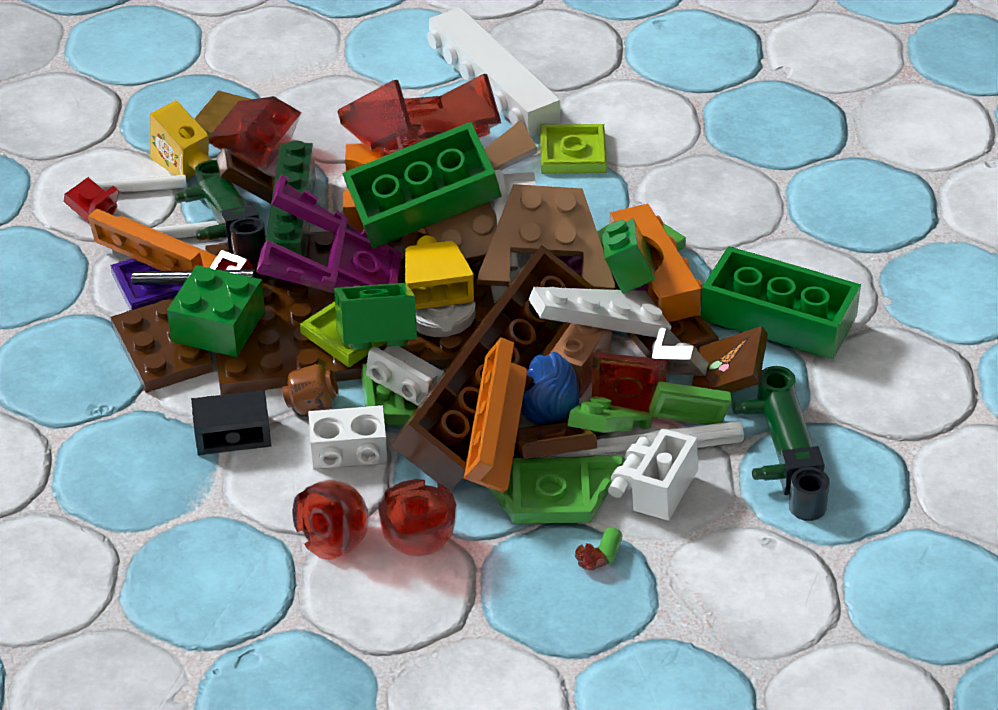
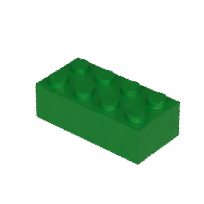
[342,121,502,248]
[700,246,861,360]

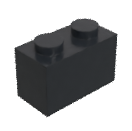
[191,390,272,455]

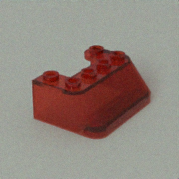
[337,74,502,156]

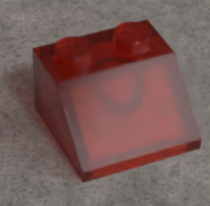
[209,96,302,171]
[592,352,671,418]

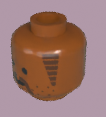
[282,364,339,416]

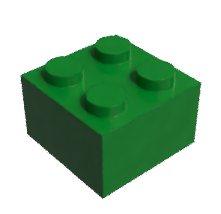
[167,265,265,357]
[334,283,417,349]

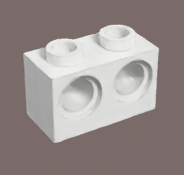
[308,405,387,469]

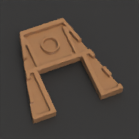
[424,120,537,263]

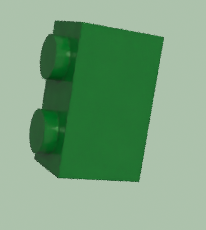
[602,218,655,294]

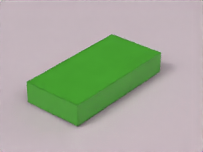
[649,381,732,425]

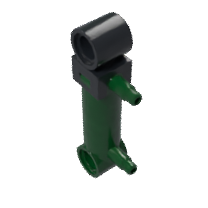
[175,160,266,264]
[732,366,830,521]

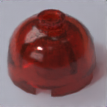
[292,479,369,560]
[378,479,457,557]

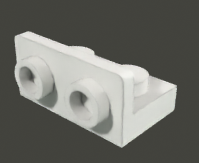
[366,346,444,406]

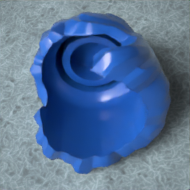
[521,352,580,425]

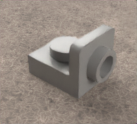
[652,327,708,376]

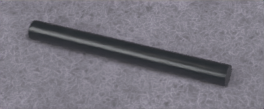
[131,269,260,285]

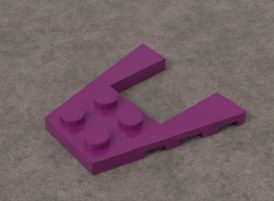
[256,174,402,293]

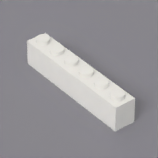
[427,7,560,137]

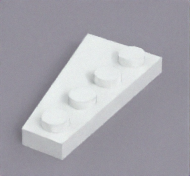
[529,287,671,337]

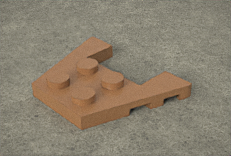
[477,184,615,290]

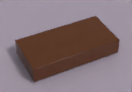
[217,148,275,204]

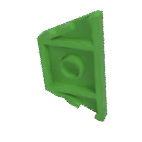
[488,456,623,524]

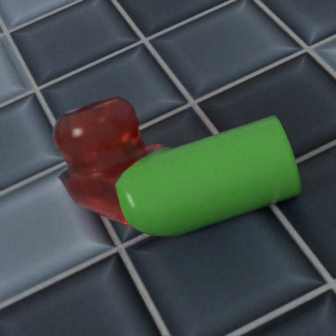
[575,528,623,571]

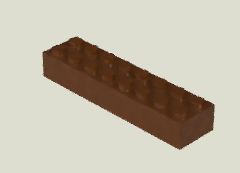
[390,245,596,492]

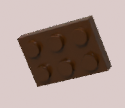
[110,297,214,393]

